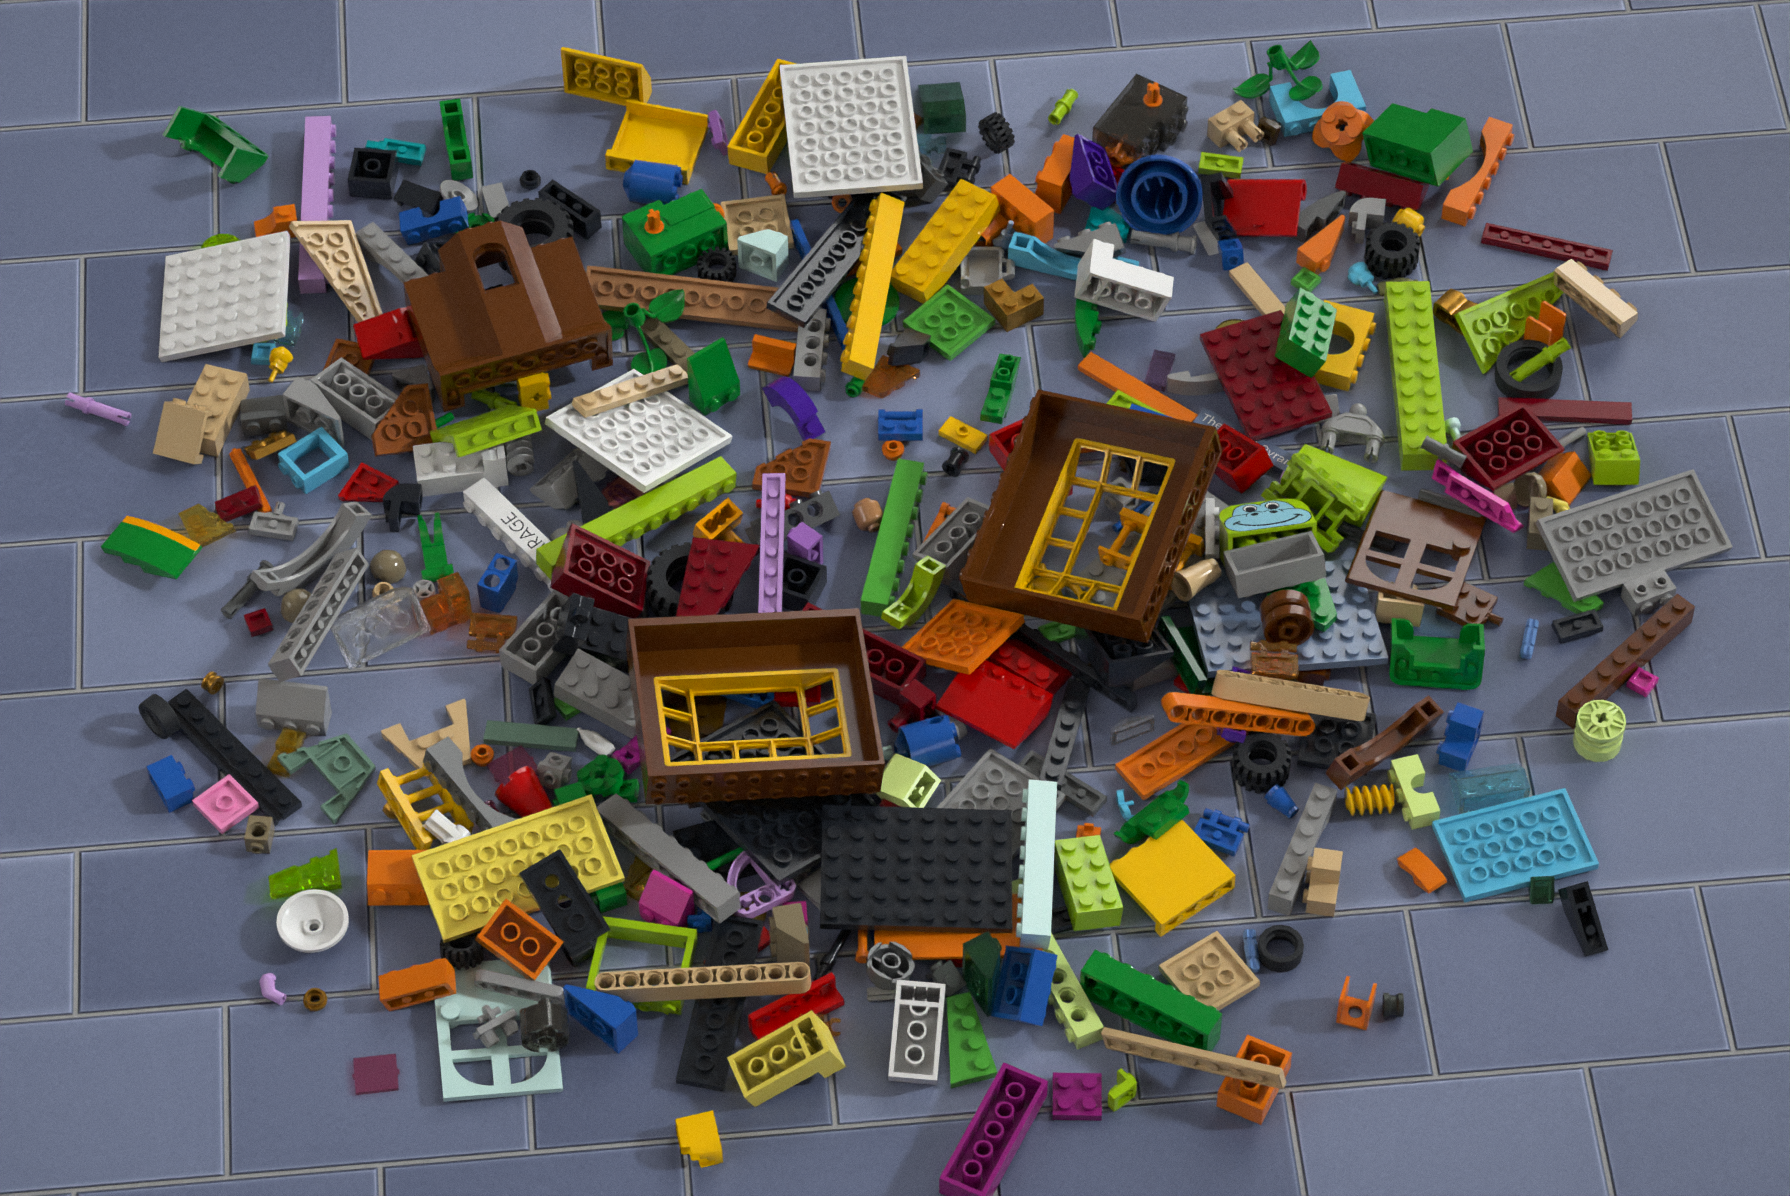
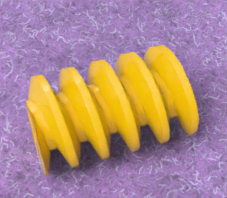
[1344,784,1394,816]

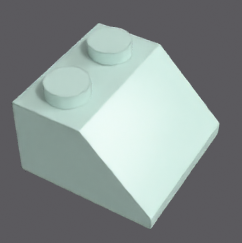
[737,229,789,282]

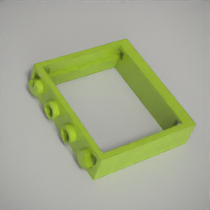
[586,916,698,1015]

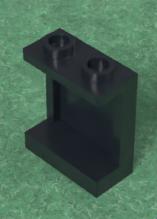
[1201,172,1237,240]

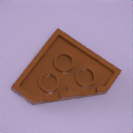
[371,383,437,457]
[752,438,831,498]

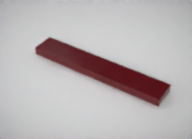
[1481,223,1613,271]
[1498,397,1632,424]

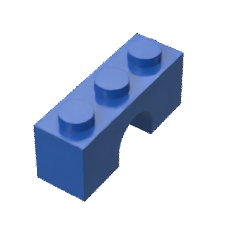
[399,196,469,245]

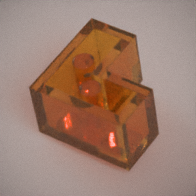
[418,572,473,635]

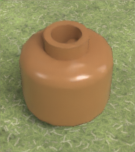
[852,498,883,533]

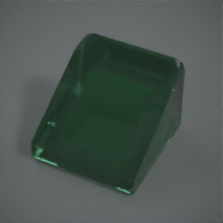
[1528,876,1555,904]

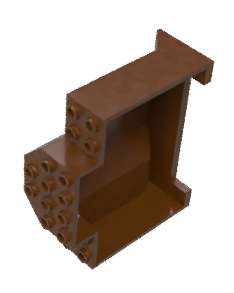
[403,220,613,412]

